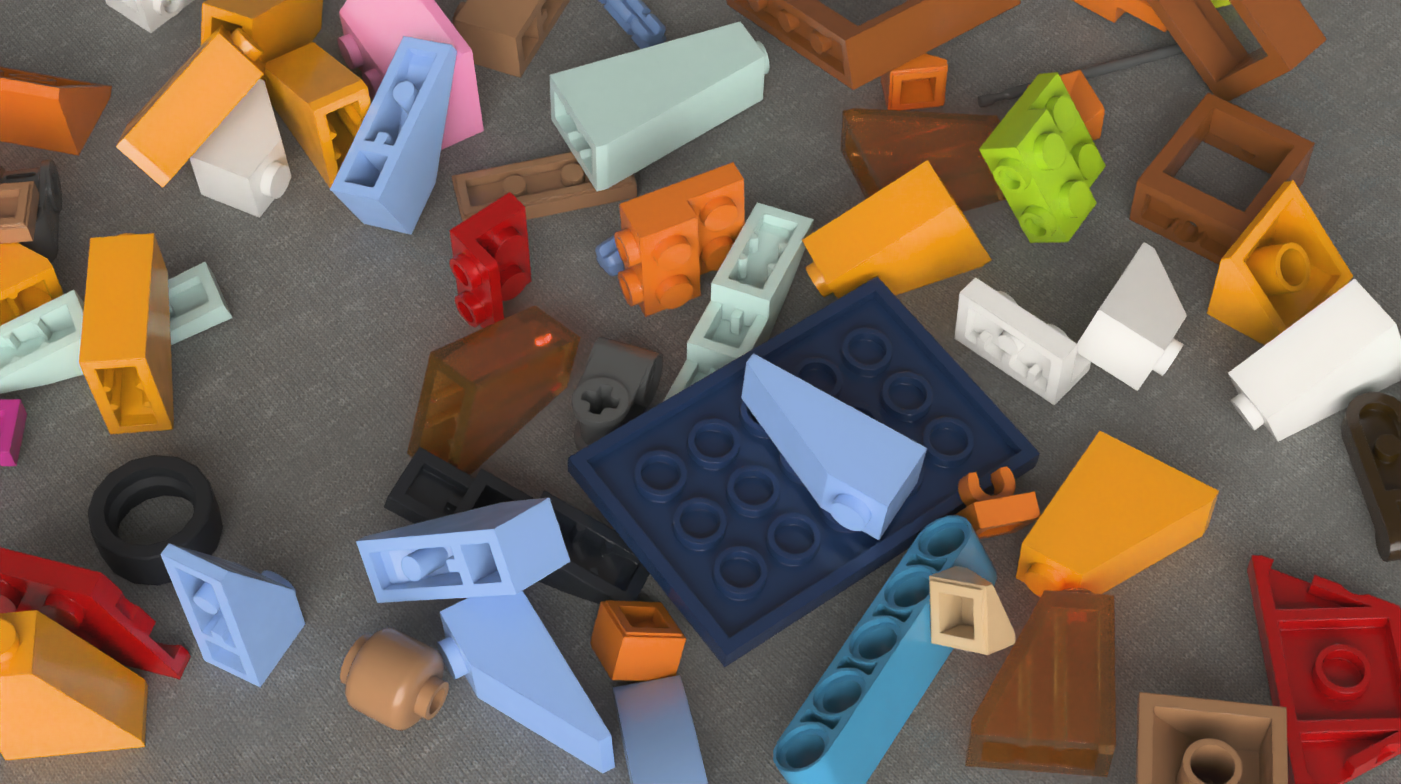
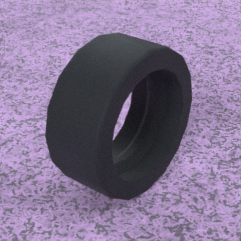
[88,455,223,586]

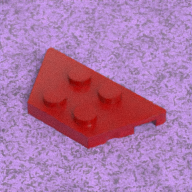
[0,547,191,680]
[1247,555,1401,784]

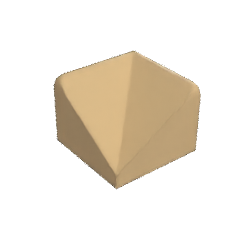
[929,566,1016,655]

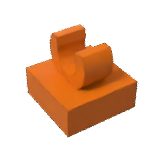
[955,466,1041,539]

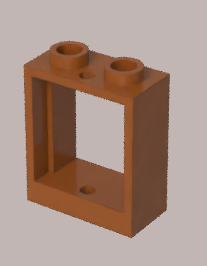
[1147,0,1327,101]
[1129,92,1315,265]

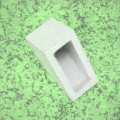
[190,79,292,218]
[1077,242,1187,391]

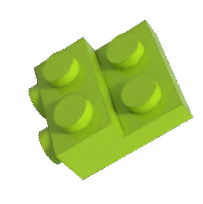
[979,72,1106,243]

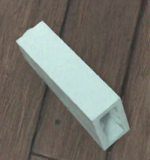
[550,21,770,192]

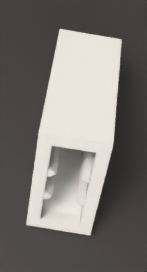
[1228,279,1401,442]

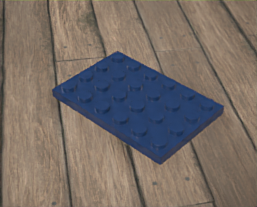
[568,277,1040,667]

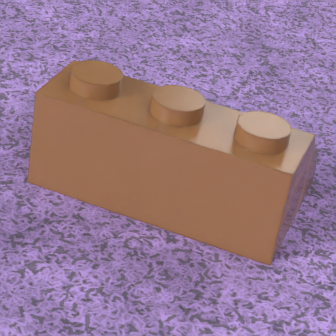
[1136,692,1288,784]

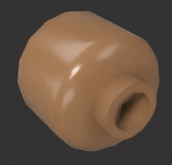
[340,627,449,731]

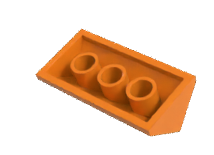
[0,66,112,156]

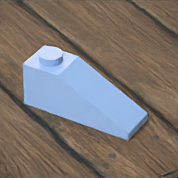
[330,36,457,235]
[741,353,927,540]
[356,498,571,603]
[160,543,305,687]
[437,591,615,774]

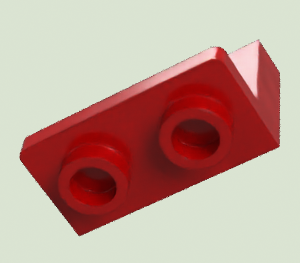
[449,192,532,340]

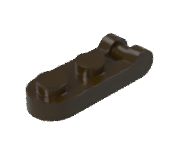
[1340,392,1401,562]

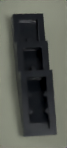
[384,446,650,604]

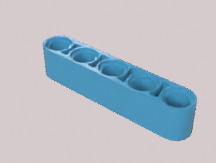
[773,515,997,784]

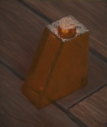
[841,108,1006,212]
[407,305,581,475]
[965,588,1116,777]

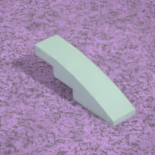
[663,202,814,402]
[0,262,232,394]

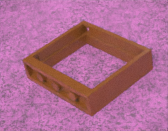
[726,0,1021,90]

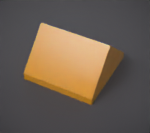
[1207,180,1353,345]

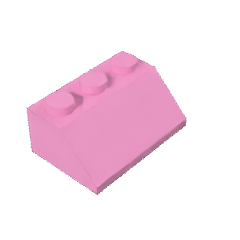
[337,0,484,150]

